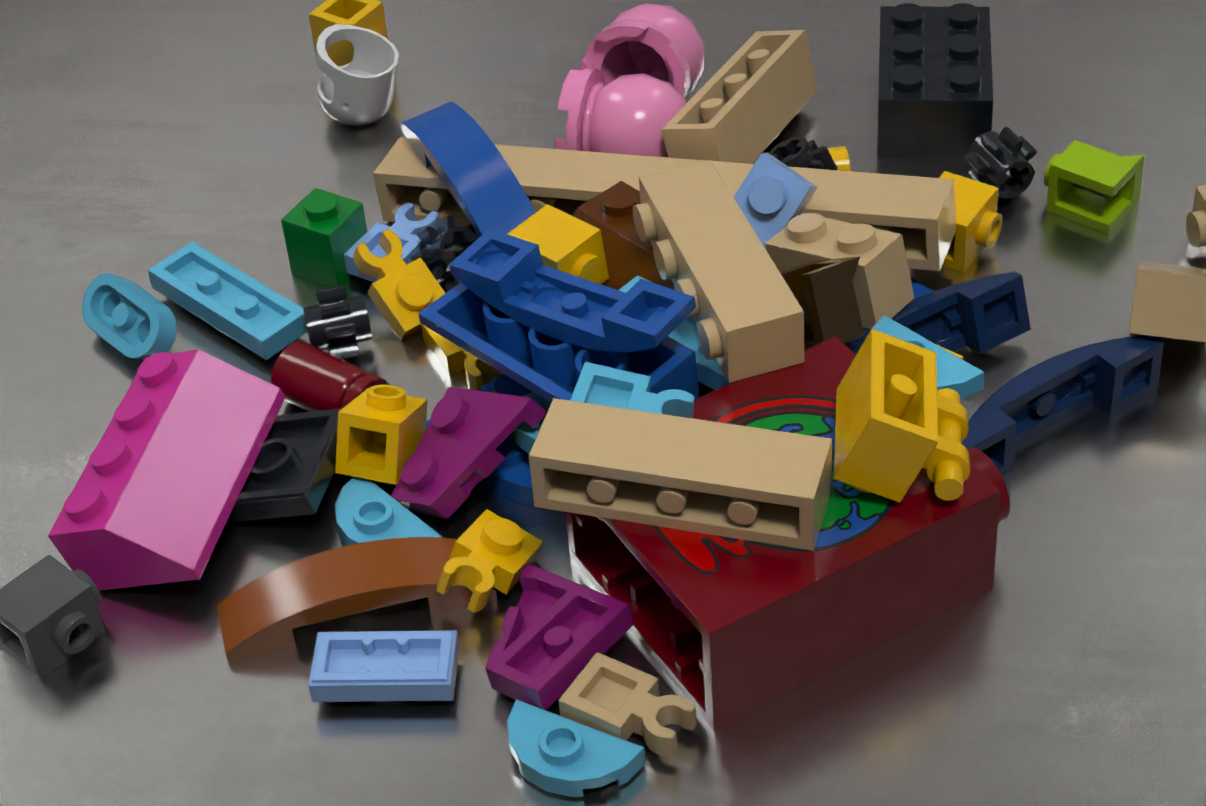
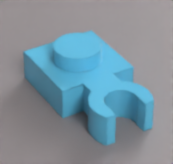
[570,362,695,418]

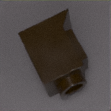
[780,257,864,350]

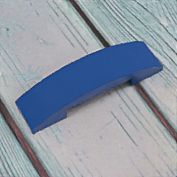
[401,101,536,238]
[449,228,696,352]

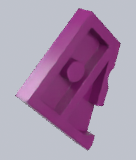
[391,387,546,519]
[485,564,634,710]

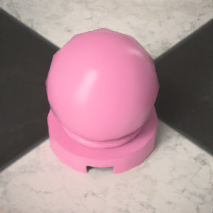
[579,3,705,99]
[554,67,686,157]

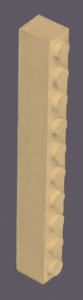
[373,137,956,271]

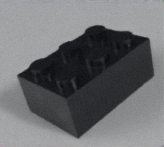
[877,3,993,156]

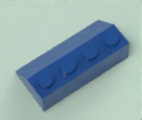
[418,282,699,403]

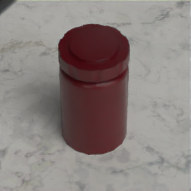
[271,341,390,412]

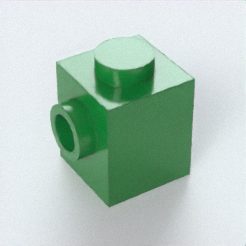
[281,188,367,288]

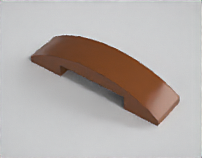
[217,537,497,663]

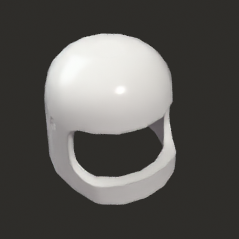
[315,24,399,126]

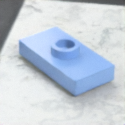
[308,630,459,702]

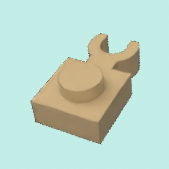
[558,652,697,757]

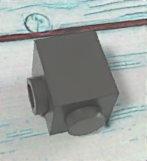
[0,554,106,680]

